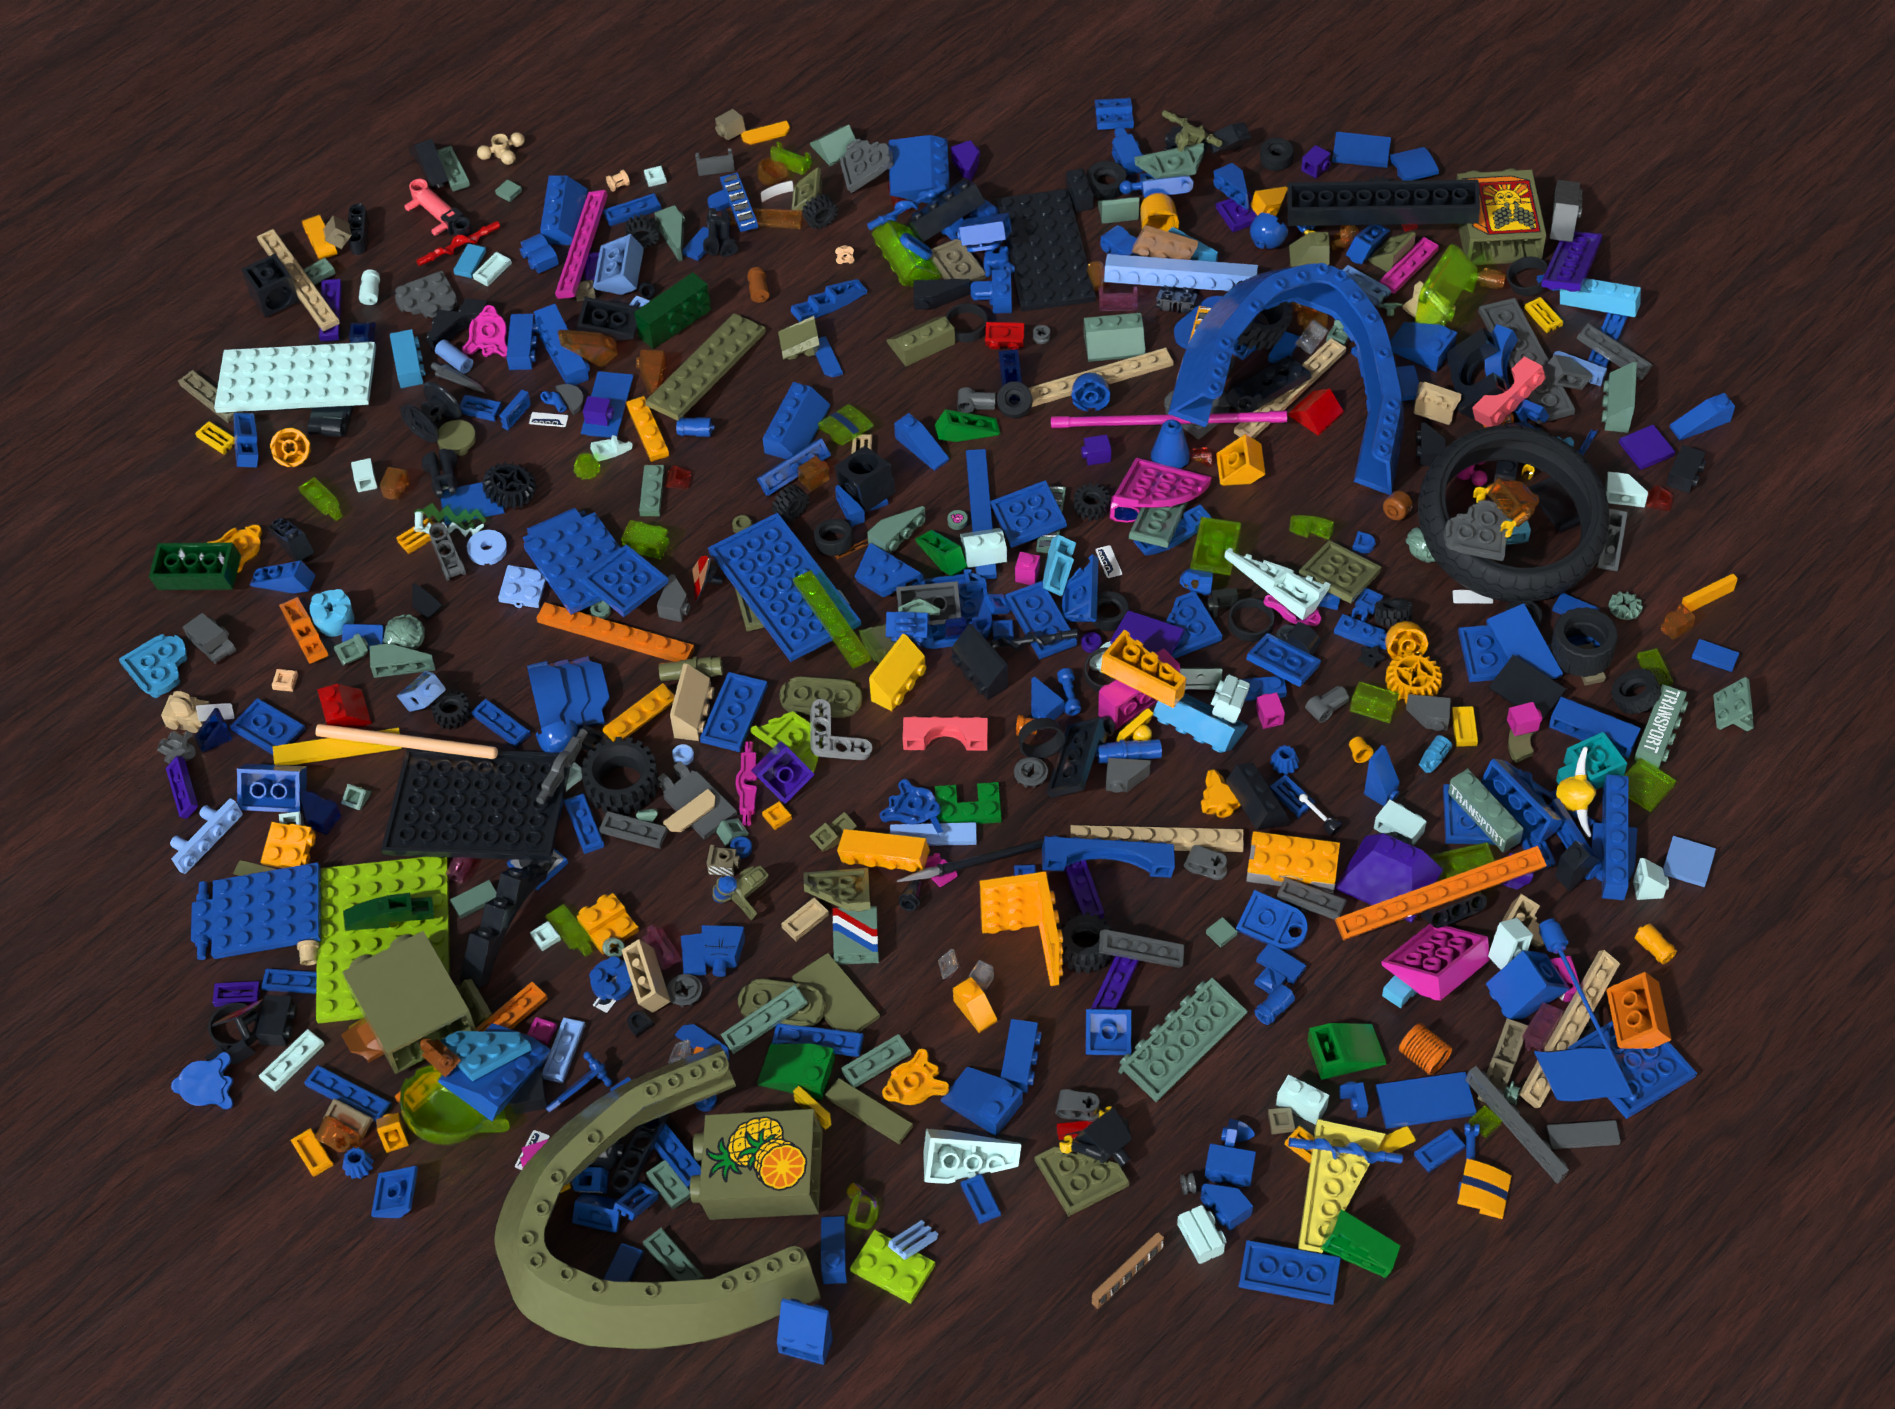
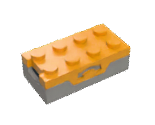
[1247,831,1340,893]

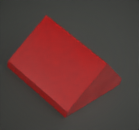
[1288,388,1344,436]

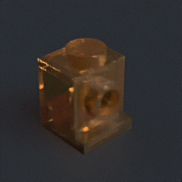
[380,467,410,500]
[1661,603,1696,640]

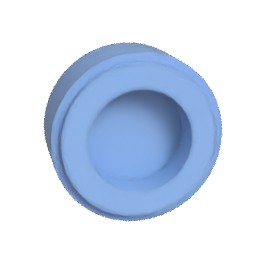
[672,744,694,765]

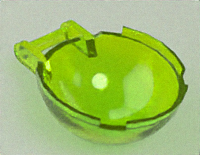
[400,1065,510,1145]

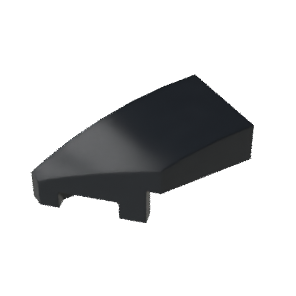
[412,583,442,620]
[204,1039,256,1064]

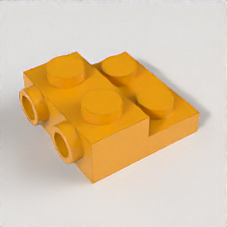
[261,822,316,868]
[577,893,639,955]

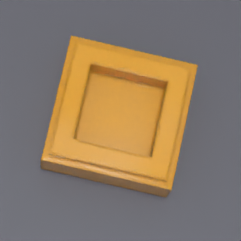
[762,801,792,830]

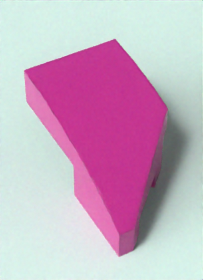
[924,853,958,887]

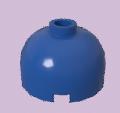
[1250,212,1288,249]
[1071,372,1110,411]
[536,720,579,753]

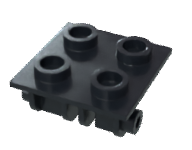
[1156,285,1199,314]

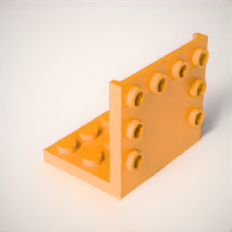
[979,871,1063,986]

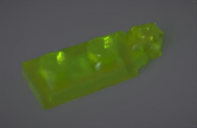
[298,477,343,521]
[546,904,592,957]

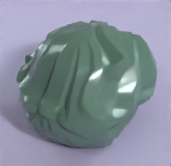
[1406,527,1436,563]
[383,614,425,650]

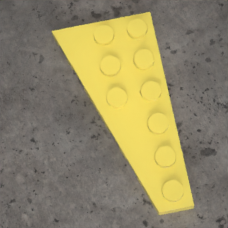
[1298,1120,1385,1254]

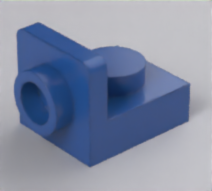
[1339,1082,1368,1118]

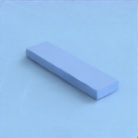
[890,823,976,846]

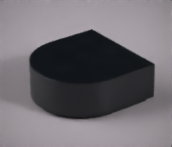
[627,1011,654,1038]

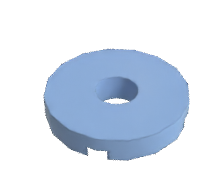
[467,530,507,565]

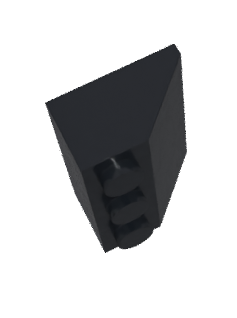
[951,623,1008,700]
[1226,763,1291,830]

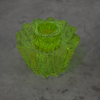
[574,452,601,479]

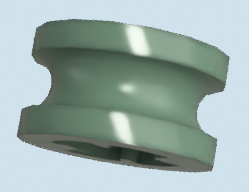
[602,937,624,957]

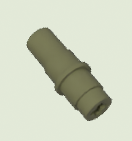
[659,656,723,682]

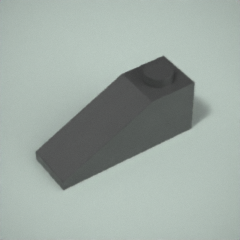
[1597,509,1627,572]

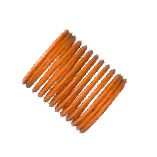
[1399,1023,1452,1075]

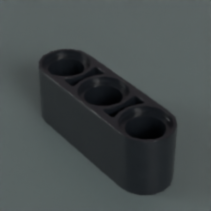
[348,203,369,255]
[1420,892,1487,928]

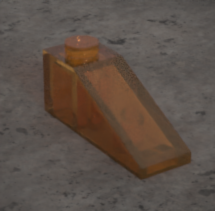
[558,330,618,367]
[636,349,666,397]

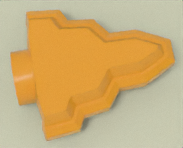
[1201,769,1241,818]

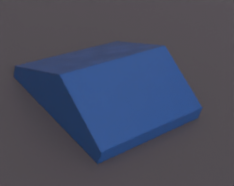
[1086,1009,1131,1055]
[371,1166,418,1218]

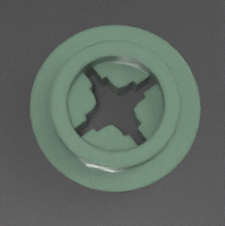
[1609,591,1643,620]

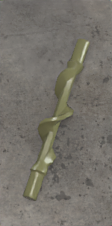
[1162,110,1222,147]

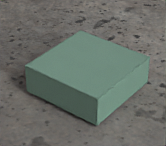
[495,179,522,202]
[1206,917,1237,948]

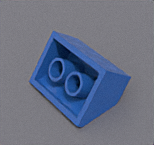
[237,764,307,813]

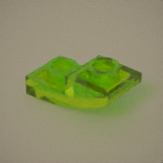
[1289,515,1334,540]

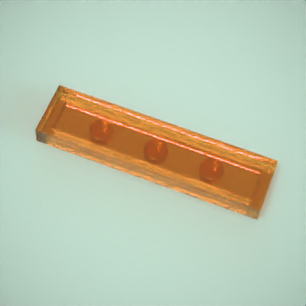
[728,207,803,229]

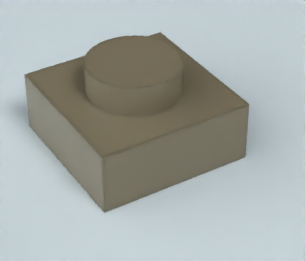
[576,280,596,301]
[1268,1107,1295,1134]

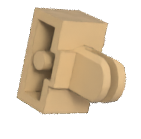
[161,691,210,733]
[1493,894,1544,948]

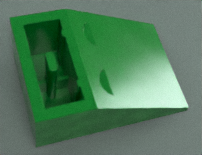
[1307,1023,1386,1080]

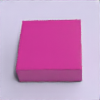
[527,1017,557,1046]

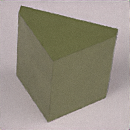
[791,167,822,214]
[1368,231,1416,272]

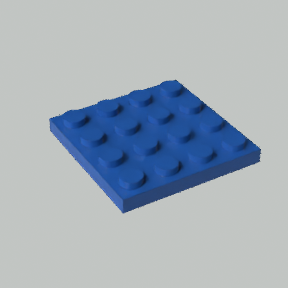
[1567,1021,1697,1119]

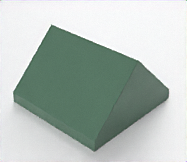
[810,125,856,166]
[1098,197,1139,224]

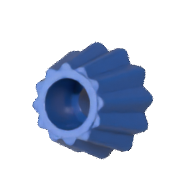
[1270,745,1299,775]
[342,1147,374,1179]

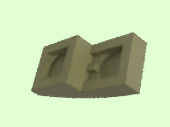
[809,812,859,852]

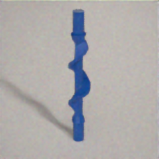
[867,184,946,230]
[1505,761,1595,828]
[1288,1137,1403,1164]

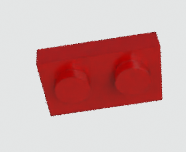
[985,322,1024,350]

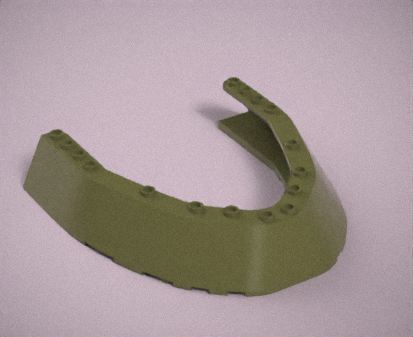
[495,1044,821,1349]

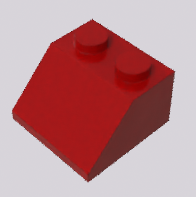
[317,684,372,728]

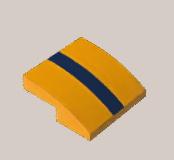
[1457,1159,1511,1219]

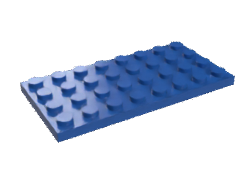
[708,513,861,662]

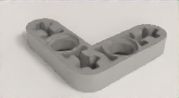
[810,699,872,760]

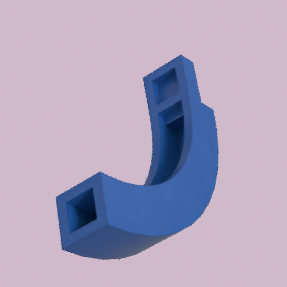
[1485,324,1549,422]

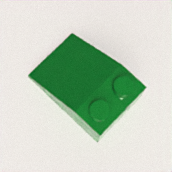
[757,1044,835,1100]

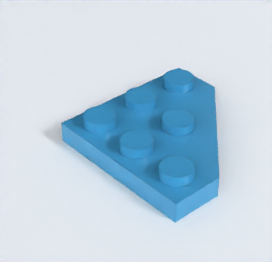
[439,1031,531,1081]

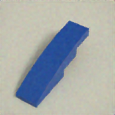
[790,279,867,322]

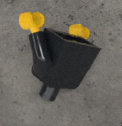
[1059,1106,1132,1167]

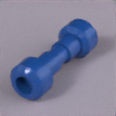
[1057,668,1081,716]

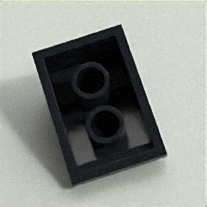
[576,297,641,344]

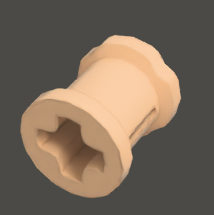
[606,170,630,192]

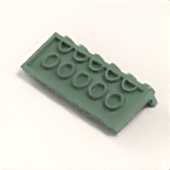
[1118,978,1248,1102]

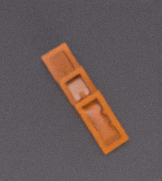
[279,597,328,664]

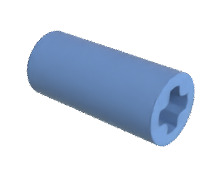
[435,340,473,374]

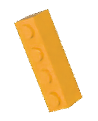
[837,829,930,872]

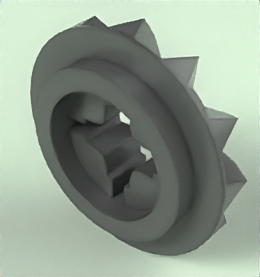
[1014,757,1048,788]
[667,974,702,1007]

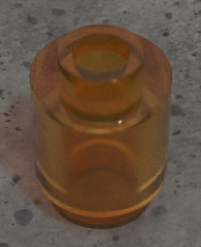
[1477,267,1506,290]

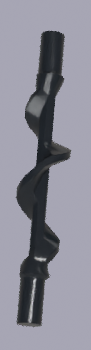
[988,629,1079,650]

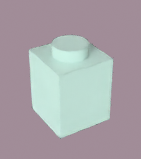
[351,458,377,492]

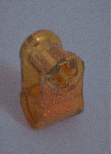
[315,1116,361,1152]

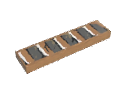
[1092,1232,1164,1309]

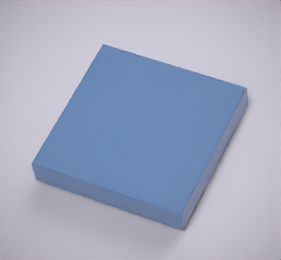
[1663,836,1716,887]

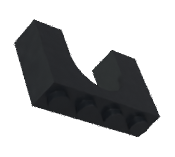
[1446,328,1507,419]

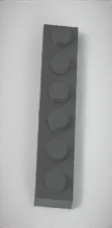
[1465,1066,1569,1184]

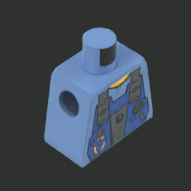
[397,671,446,712]

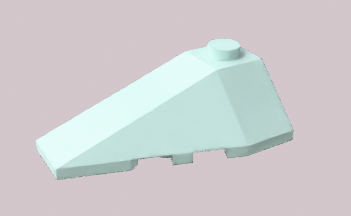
[924,1129,1021,1184]

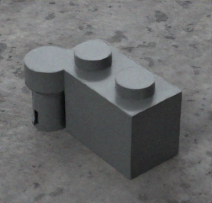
[183,613,236,664]

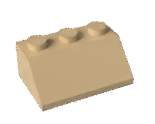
[670,663,714,741]

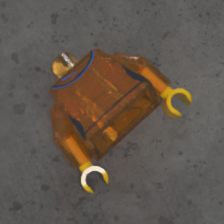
[1473,478,1539,537]

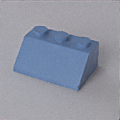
[593,234,644,295]

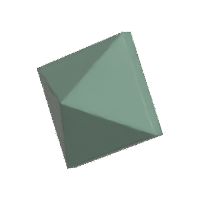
[636,808,659,823]

